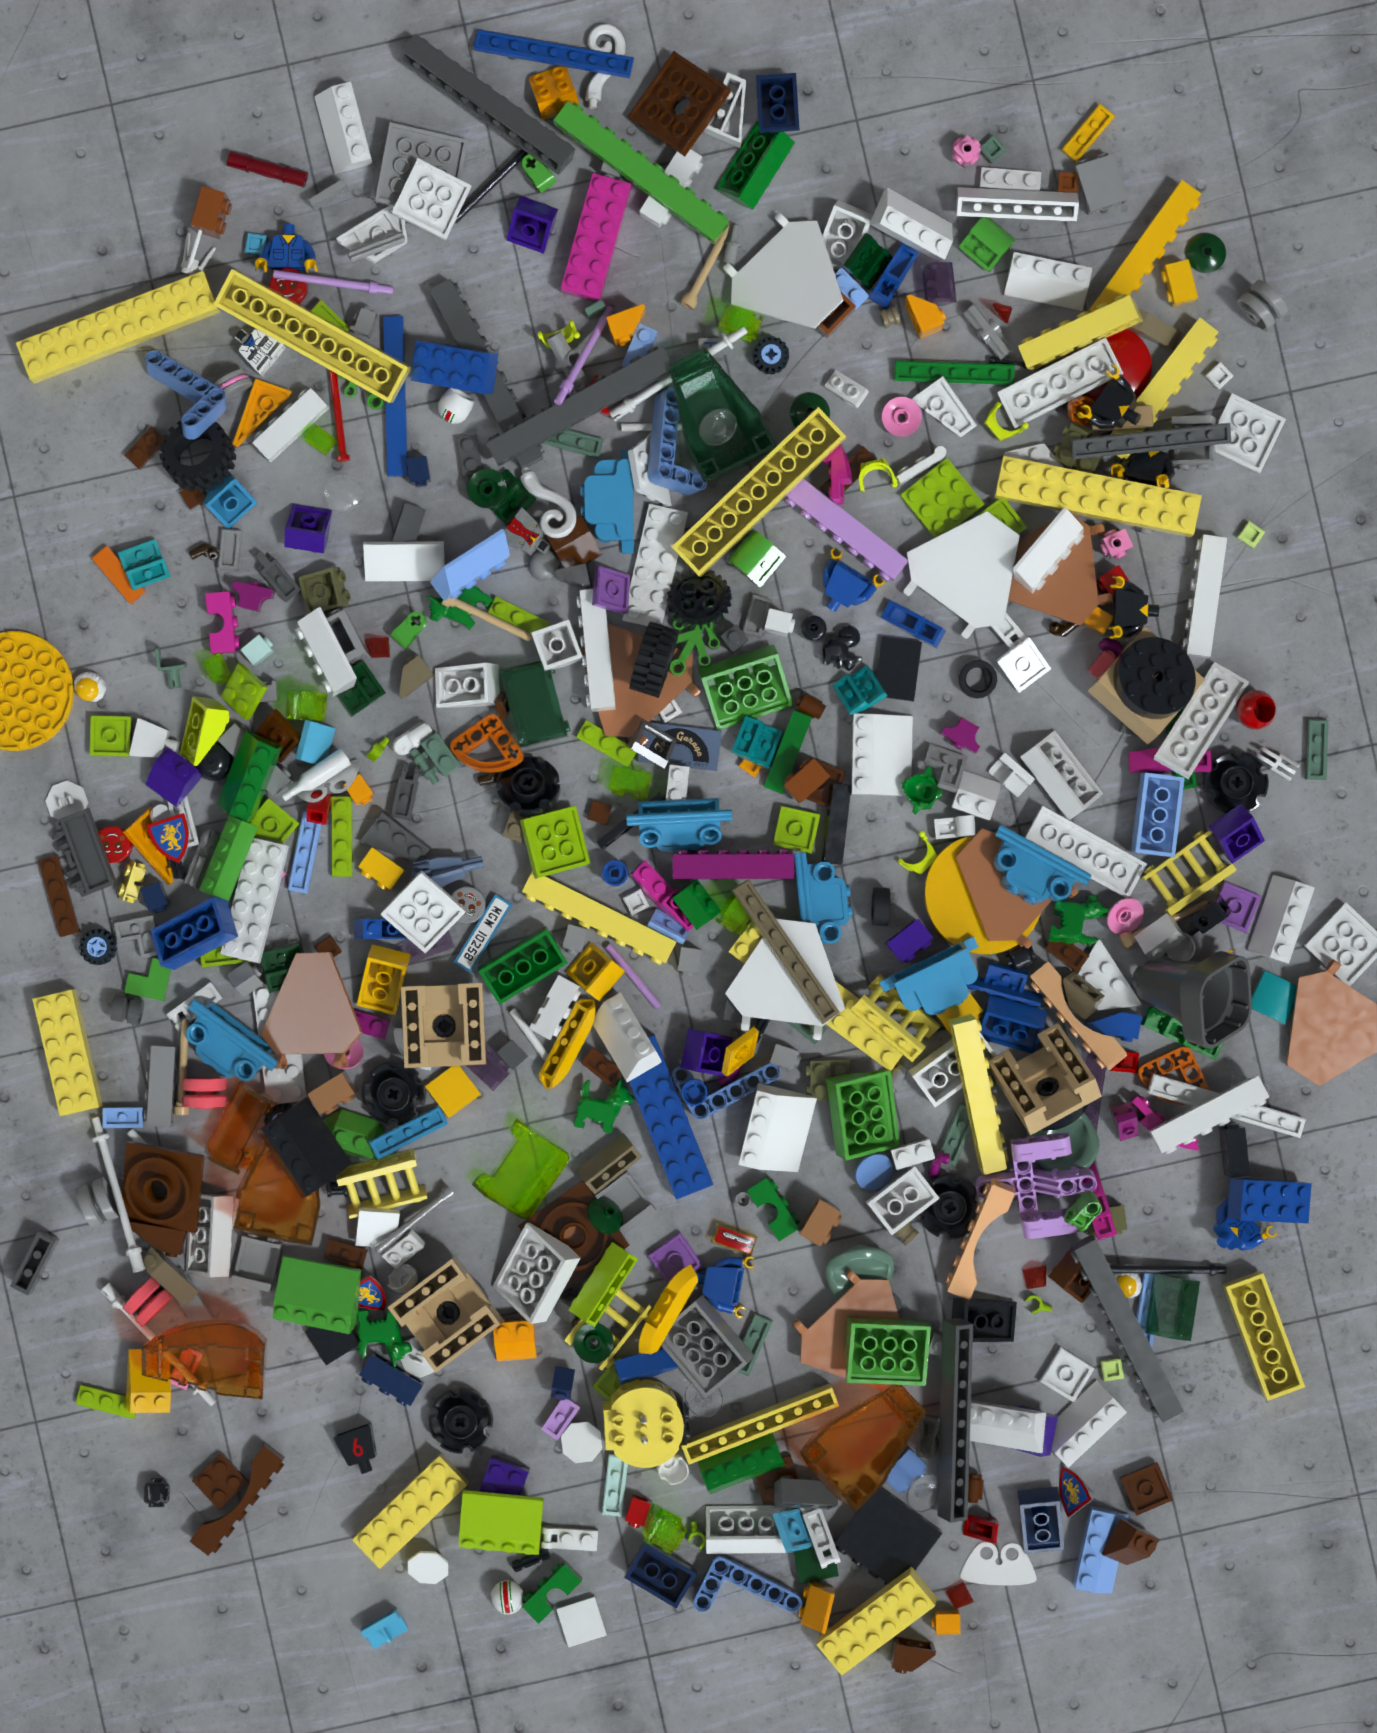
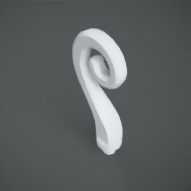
[585,24,626,109]
[520,467,576,538]

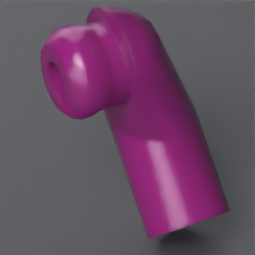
[1098,638,1123,657]
[717,1067,740,1087]
[928,1151,950,1178]

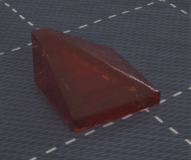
[990,303,1012,324]
[365,637,390,658]
[1023,1264,1047,1289]
[946,1582,974,1609]

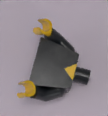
[1077,365,1141,429]
[1111,450,1175,488]
[1109,576,1159,639]

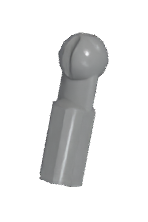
[184,829,220,888]

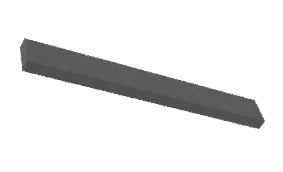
[1070,423,1231,460]

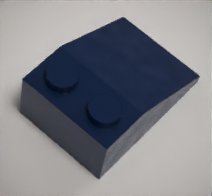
[756,73,800,133]
[1018,1486,1065,1554]

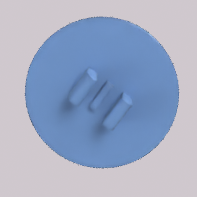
[855,1153,893,1190]

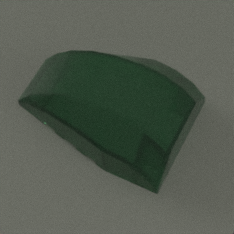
[669,347,777,483]

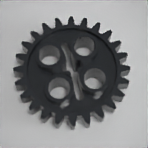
[666,570,732,630]

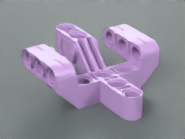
[975,1133,1097,1239]

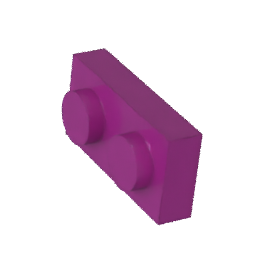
[354,1010,391,1039]

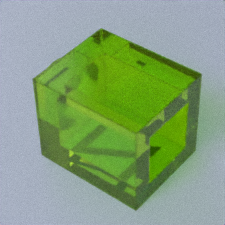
[304,424,337,457]
[202,653,232,686]

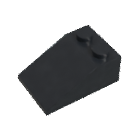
[951,1298,1017,1342]

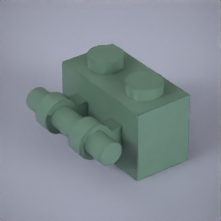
[410,732,462,785]

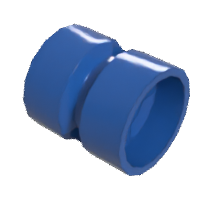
[602,860,629,886]
[681,1079,708,1106]

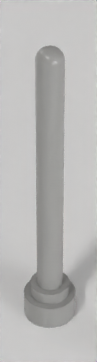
[375,1184,456,1253]

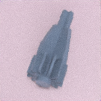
[411,856,484,886]

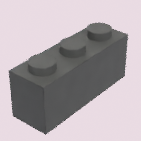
[10,1230,60,1295]
[774,1476,838,1510]

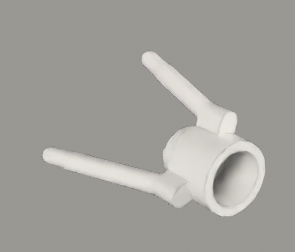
[180,229,216,276]

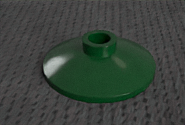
[1186,233,1226,273]
[790,393,830,428]
[467,469,507,508]
[587,1197,623,1234]
[574,1323,614,1363]

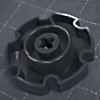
[1203,751,1269,814]
[496,756,561,817]
[362,1062,427,1125]
[921,1174,979,1240]
[429,1388,493,1454]

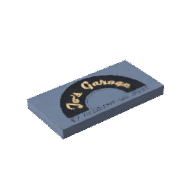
[638,722,722,771]

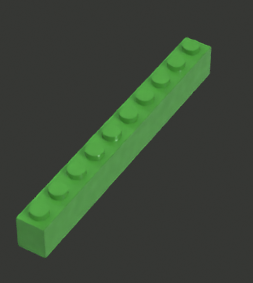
[553,101,729,244]

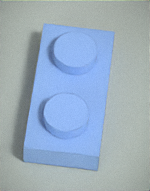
[835,267,869,310]
[647,909,691,945]
[102,1107,144,1128]

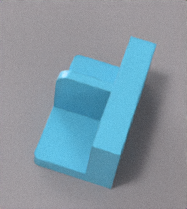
[360,1608,408,1649]

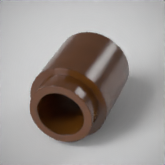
[795,693,826,720]
[968,1473,984,1503]

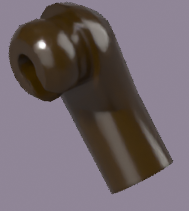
[189,543,219,560]
[1049,621,1079,637]
[478,761,499,786]

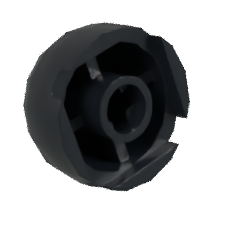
[194,742,234,781]

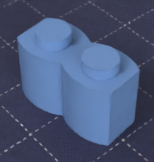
[881,1446,927,1494]

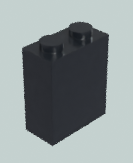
[1219,1122,1251,1178]

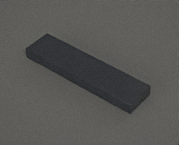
[822,783,852,865]
[597,792,665,849]

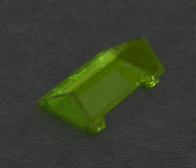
[472,1118,569,1219]

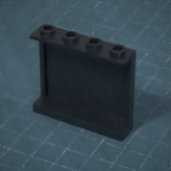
[834,1482,942,1586]

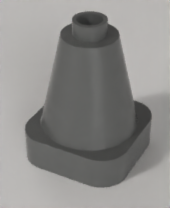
[1132,951,1252,1049]

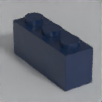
[359,1352,424,1406]

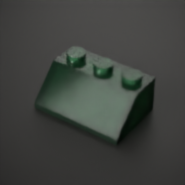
[1145,1274,1200,1341]

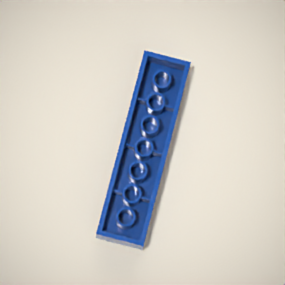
[629,1034,714,1200]

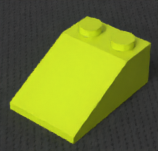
[180,696,230,766]

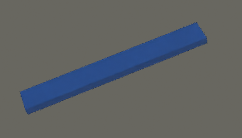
[473,30,634,79]
[383,316,408,477]

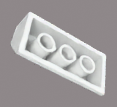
[314,81,373,174]
[870,187,953,260]
[1004,252,1092,311]
[1013,507,1084,594]
[295,607,357,697]
[1020,730,1103,820]
[1247,875,1315,964]
[593,992,662,1082]
[185,1193,234,1277]
[1051,1380,1127,1468]
[970,1400,1046,1453]
[706,1505,786,1554]

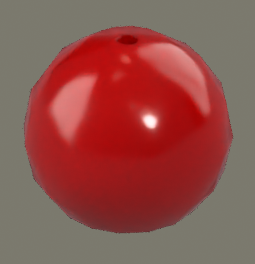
[1236,690,1276,730]

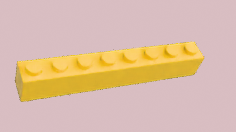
[1088,180,1202,313]

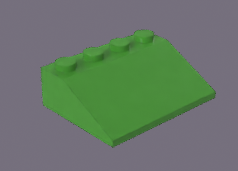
[698,644,794,730]
[826,1069,900,1161]
[273,1255,361,1334]
[845,1317,931,1386]

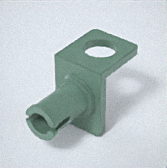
[155,646,187,689]

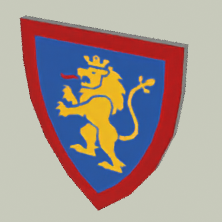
[146,813,189,863]
[358,1272,386,1310]
[1059,1467,1094,1518]

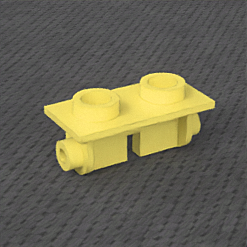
[117,860,146,903]

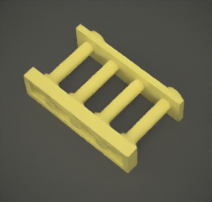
[1141,830,1237,916]
[851,974,941,1062]
[336,1149,427,1219]
[564,1287,652,1370]

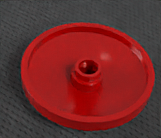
[1073,329,1152,401]

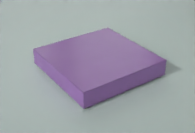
[592,566,630,615]
[1217,881,1261,933]
[647,1232,703,1284]

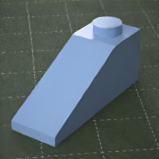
[622,323,658,368]

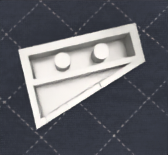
[704,73,746,148]
[529,975,581,1040]

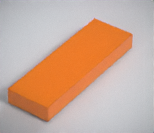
[92,546,146,605]

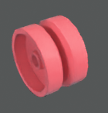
[182,1077,227,1109]
[122,1277,173,1327]

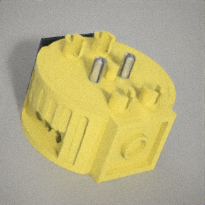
[602,1379,690,1468]

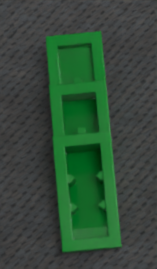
[764,709,813,794]
[1141,1007,1224,1061]

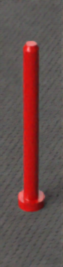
[329,370,350,462]

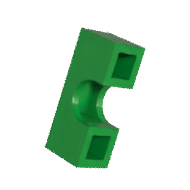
[746,1176,800,1241]
[522,1561,582,1624]

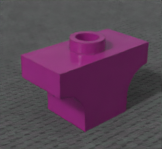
[232,581,275,612]
[940,718,980,754]
[1111,1102,1139,1141]

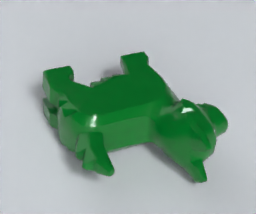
[426,586,494,631]
[1048,894,1110,946]
[574,1078,634,1133]
[357,1310,412,1367]

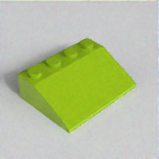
[459,1490,544,1555]

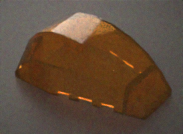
[232,1113,321,1246]
[142,1320,268,1399]
[800,1385,926,1512]

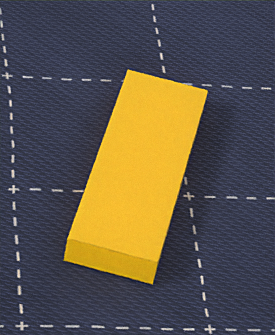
[1061,104,1115,163]

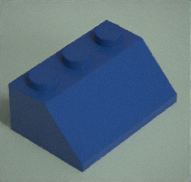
[980,995,1047,1053]

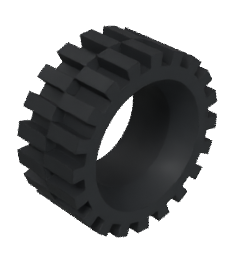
[159,420,236,493]
[629,621,679,698]

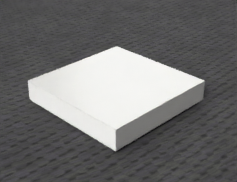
[996,636,1051,693]
[355,1207,400,1248]
[1039,1347,1095,1402]
[556,1596,607,1648]

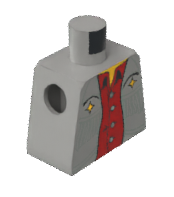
[505,508,551,556]

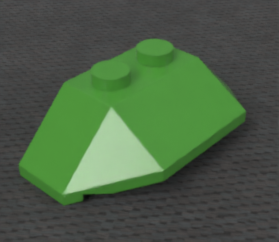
[323,1109,391,1161]

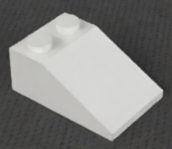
[822,200,873,275]
[435,663,500,708]
[866,1166,939,1235]

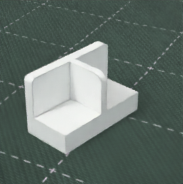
[988,753,1035,797]

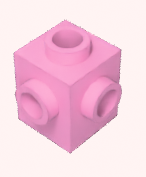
[951,135,981,168]
[1100,529,1134,560]

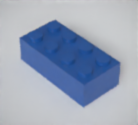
[411,340,499,394]
[150,897,238,970]
[1227,1178,1312,1224]

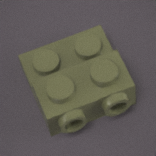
[1053,421,1102,474]
[298,567,351,615]
[806,1060,850,1101]

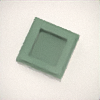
[980,135,1007,164]
[585,300,606,319]

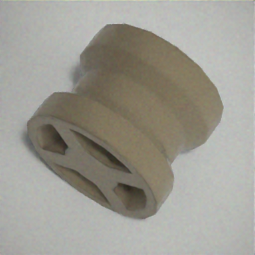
[879,305,901,329]
[894,1222,919,1246]

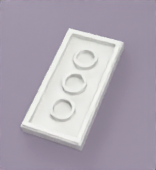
[363,541,445,581]

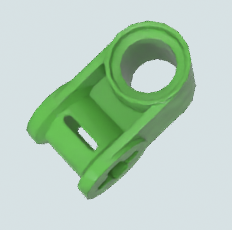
[522,154,557,194]
[390,612,427,649]
[1064,1191,1102,1232]

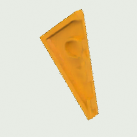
[233,379,293,447]
[123,807,174,885]

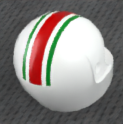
[438,388,475,424]
[490,1580,523,1614]

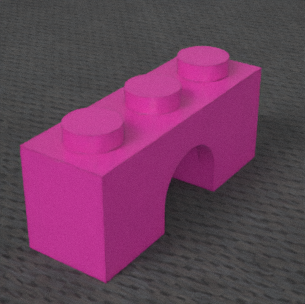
[205,591,240,655]

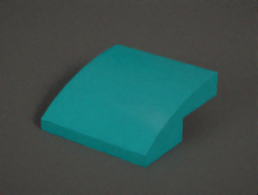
[117,539,171,590]
[832,665,888,715]
[731,716,783,769]
[1251,970,1297,1025]

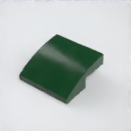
[843,233,893,290]
[485,469,537,526]
[336,660,386,717]
[261,942,301,993]
[793,1543,839,1584]

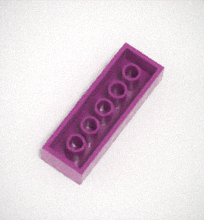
[673,850,794,879]

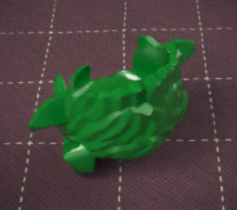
[902,766,942,815]

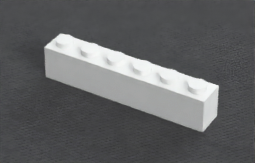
[956,187,1079,221]
[1182,534,1227,658]
[576,589,616,712]
[1148,1075,1269,1154]

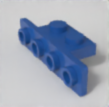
[966,962,1042,1006]

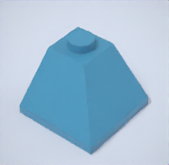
[204,472,258,529]

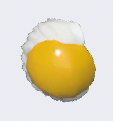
[74,672,106,702]
[1113,1273,1142,1298]

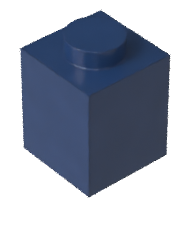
[406,456,431,488]
[140,882,170,914]
[551,1366,575,1400]

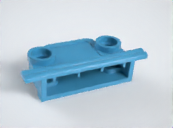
[581,450,634,554]
[626,798,732,852]
[993,825,1092,905]
[794,852,853,944]
[879,936,978,1015]
[186,999,279,1081]

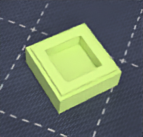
[1237,521,1265,549]
[1100,1358,1124,1381]

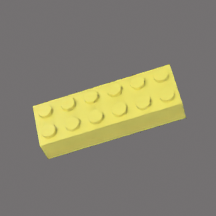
[1018,294,1143,371]
[32,989,103,1116]
[1222,1271,1305,1401]
[352,1453,469,1569]
[816,1567,937,1676]

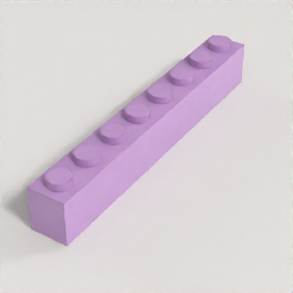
[784,479,908,581]

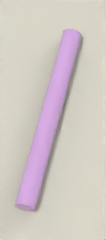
[605,943,662,1009]

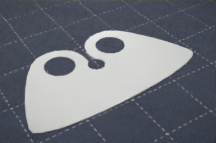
[290,760,361,803]
[960,1542,1037,1585]

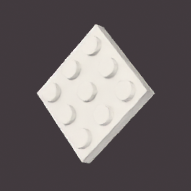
[391,158,472,241]
[1215,393,1286,474]
[380,870,466,953]
[1304,902,1377,986]

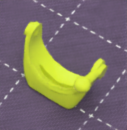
[537,320,580,349]
[984,402,1029,441]
[859,458,898,492]
[897,831,937,875]

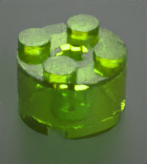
[718,304,764,343]
[286,691,328,721]
[715,894,750,935]
[642,1508,689,1554]

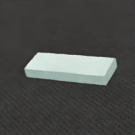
[602,1453,628,1517]

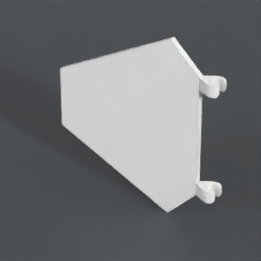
[723,213,844,329]
[903,511,1020,639]
[725,919,845,1040]

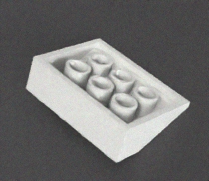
[851,714,913,796]
[739,1083,817,1172]
[492,1223,581,1324]

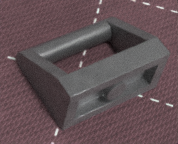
[555,563,591,589]
[626,719,677,768]

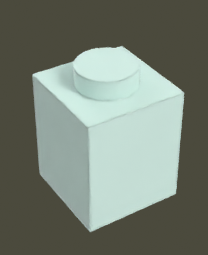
[241,635,274,667]

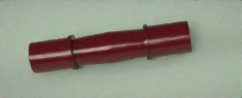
[227,151,308,188]

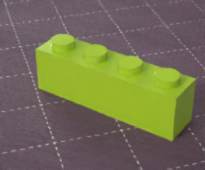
[569,1242,638,1327]

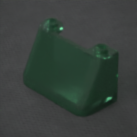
[500,660,571,749]

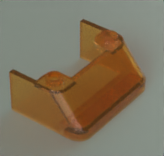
[204,1080,276,1175]

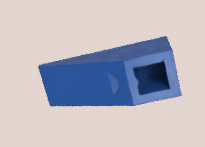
[354,919,408,939]
[1083,1012,1142,1042]

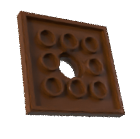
[627,51,732,157]
[122,1141,205,1233]
[518,1180,630,1291]

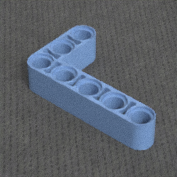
[145,350,227,439]
[647,387,707,496]
[672,1062,780,1119]
[693,1554,802,1612]

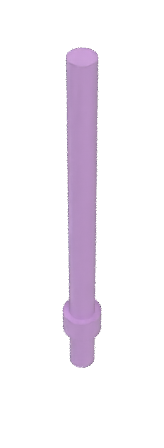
[273,270,394,294]
[554,306,614,405]

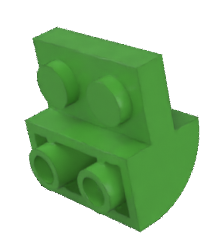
[959,217,1016,272]
[727,529,786,587]

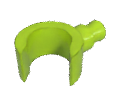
[366,737,390,763]
[1024,1294,1053,1314]
[688,1520,706,1550]

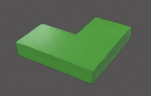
[124,958,171,1001]

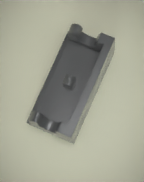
[391,503,426,542]

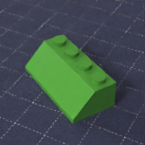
[199,815,258,901]

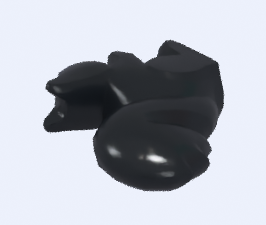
[822,625,862,671]

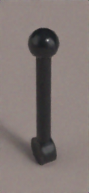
[988,356,1027,369]

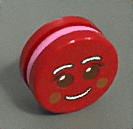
[269,268,308,304]
[98,826,133,863]

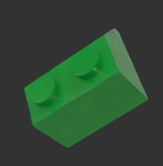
[673,879,721,930]

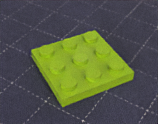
[900,458,985,538]
[520,805,591,879]

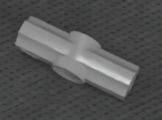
[963,303,1014,361]
[546,331,590,392]

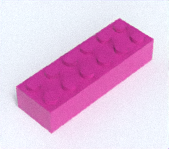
[561,173,632,302]

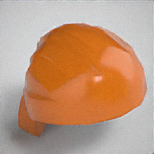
[1067,395,1095,426]

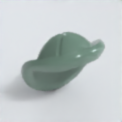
[1026,1113,1100,1172]
[826,1244,894,1300]

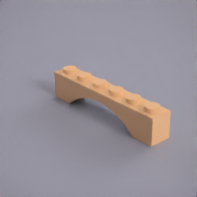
[1030,962,1127,1071]
[945,1179,1015,1300]

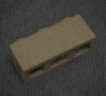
[576,1133,642,1194]

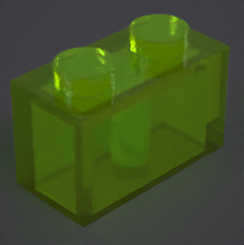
[608,765,653,801]

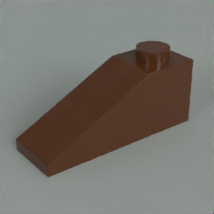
[129,1220,187,1257]

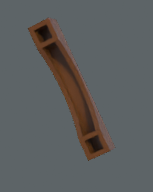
[189,1443,285,1556]

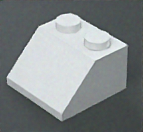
[531,620,582,671]
[950,770,1001,821]

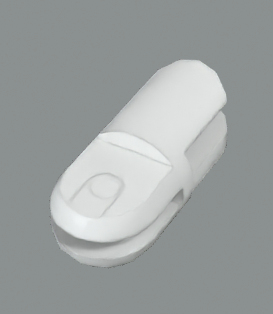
[393,722,432,755]
[1256,747,1300,781]

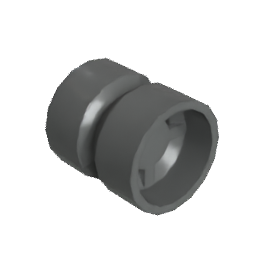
[110,995,144,1025]

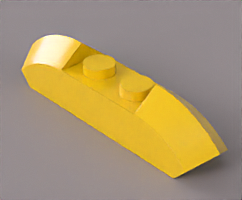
[539,999,595,1090]
[639,1264,698,1354]

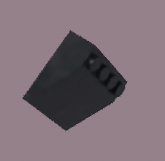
[257,1097,352,1198]

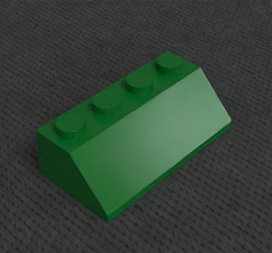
[714,121,795,210]
[217,730,283,822]
[478,926,568,1005]
[698,1432,785,1495]

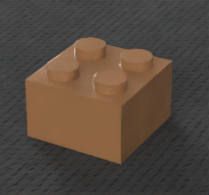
[307,1071,358,1115]
[798,1197,842,1247]

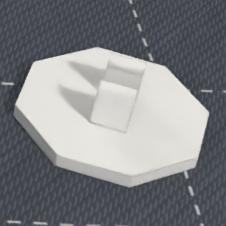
[45,780,89,820]
[401,1337,434,1378]
[561,1421,602,1463]
[408,1551,448,1584]

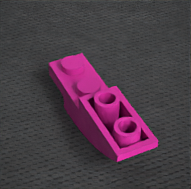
[823,443,852,505]
[1128,748,1211,774]
[630,860,693,931]
[1129,1095,1200,1150]
[1082,1162,1117,1241]

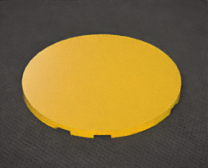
[0,631,74,751]
[924,835,1041,955]

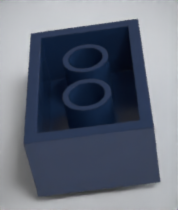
[624,1539,697,1609]

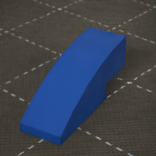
[869,243,919,309]
[880,600,946,649]
[614,1350,678,1385]

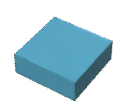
[245,233,268,256]

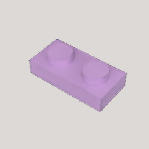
[541,1399,580,1441]

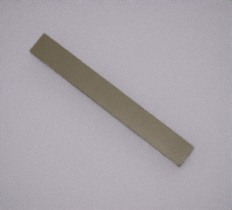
[731,879,840,1024]

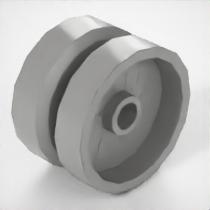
[1237,280,1288,332]
[76,1177,120,1228]

